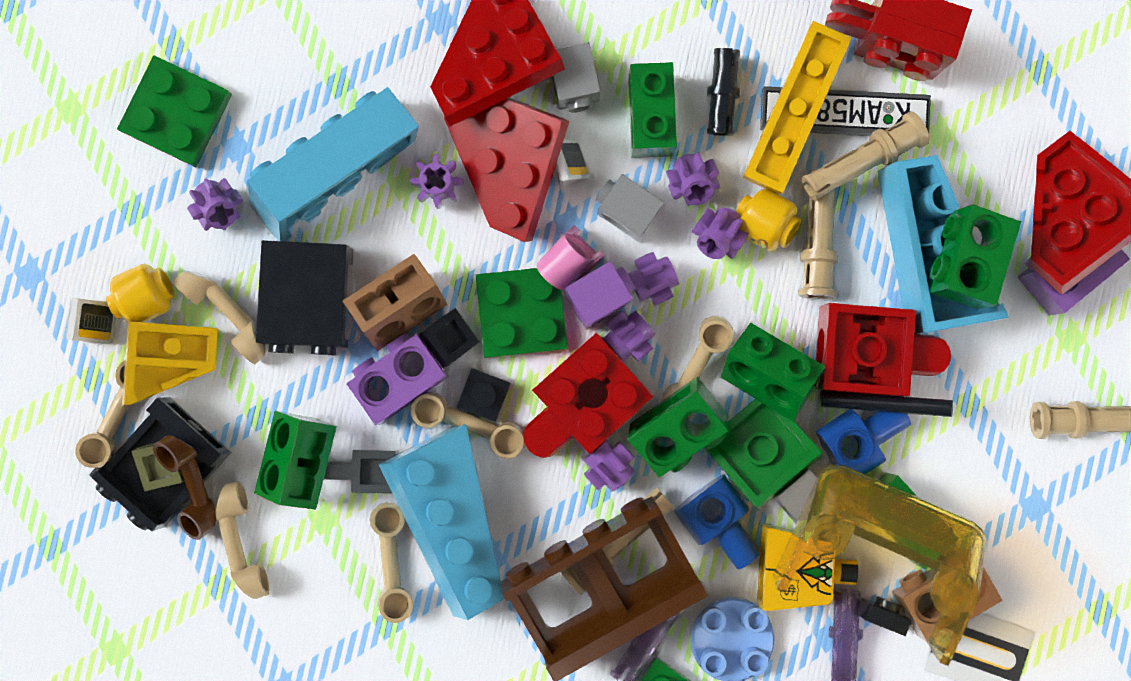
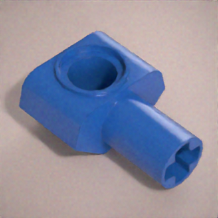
[815,409,912,485]
[673,474,761,570]

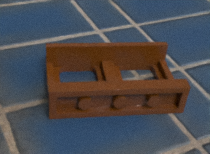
[501,496,708,681]

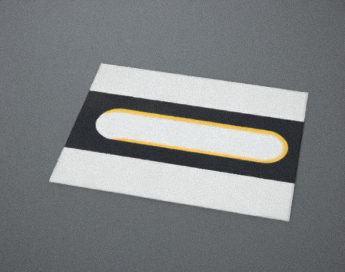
[924,613,1035,681]

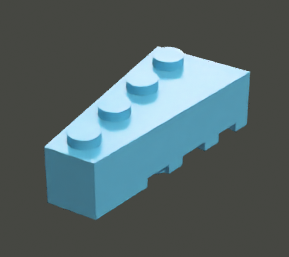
[247,87,419,241]
[877,155,1009,334]
[379,424,505,620]

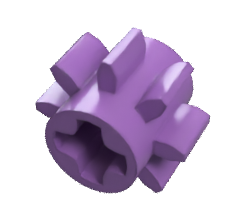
[666,152,720,206]
[410,154,464,209]
[187,178,244,231]
[692,208,748,259]
[628,252,680,306]
[603,311,656,362]
[583,439,635,492]

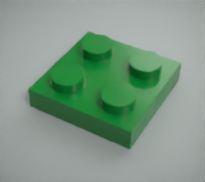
[116,55,232,168]
[475,268,568,358]
[704,399,823,511]

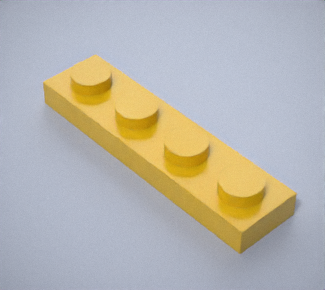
[742,21,852,195]

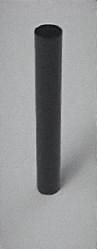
[821,390,953,417]

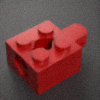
[825,0,973,81]
[815,303,951,396]
[523,333,654,458]

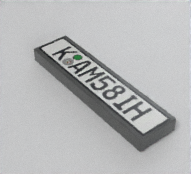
[760,86,931,136]

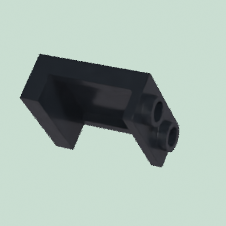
[255,240,354,356]
[89,397,232,532]

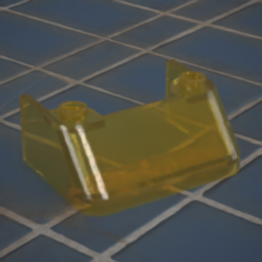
[773,464,986,666]

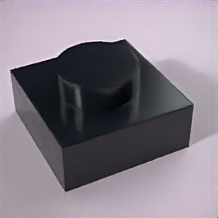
[419,308,480,368]
[456,368,511,422]
[856,596,912,637]

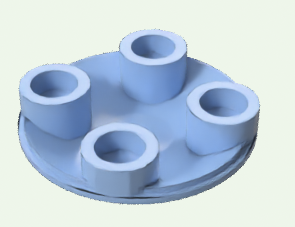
[691,597,775,681]

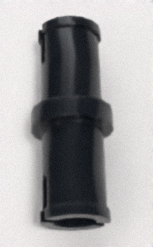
[707,48,741,136]

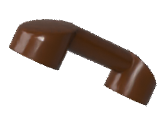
[153,435,216,540]

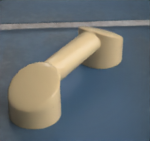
[173,271,266,365]
[661,316,734,419]
[75,360,130,468]
[411,392,524,459]
[216,481,270,599]
[369,502,413,623]

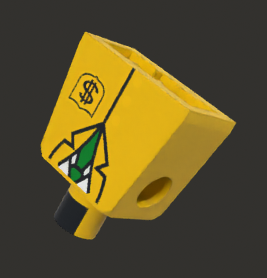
[757,524,859,611]

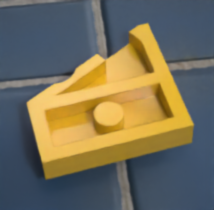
[122,321,218,405]

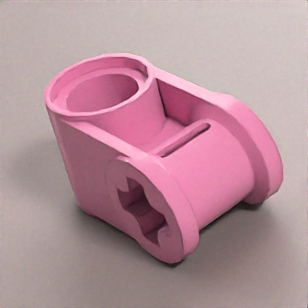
[537,226,605,290]

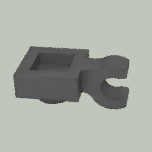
[324,450,396,494]

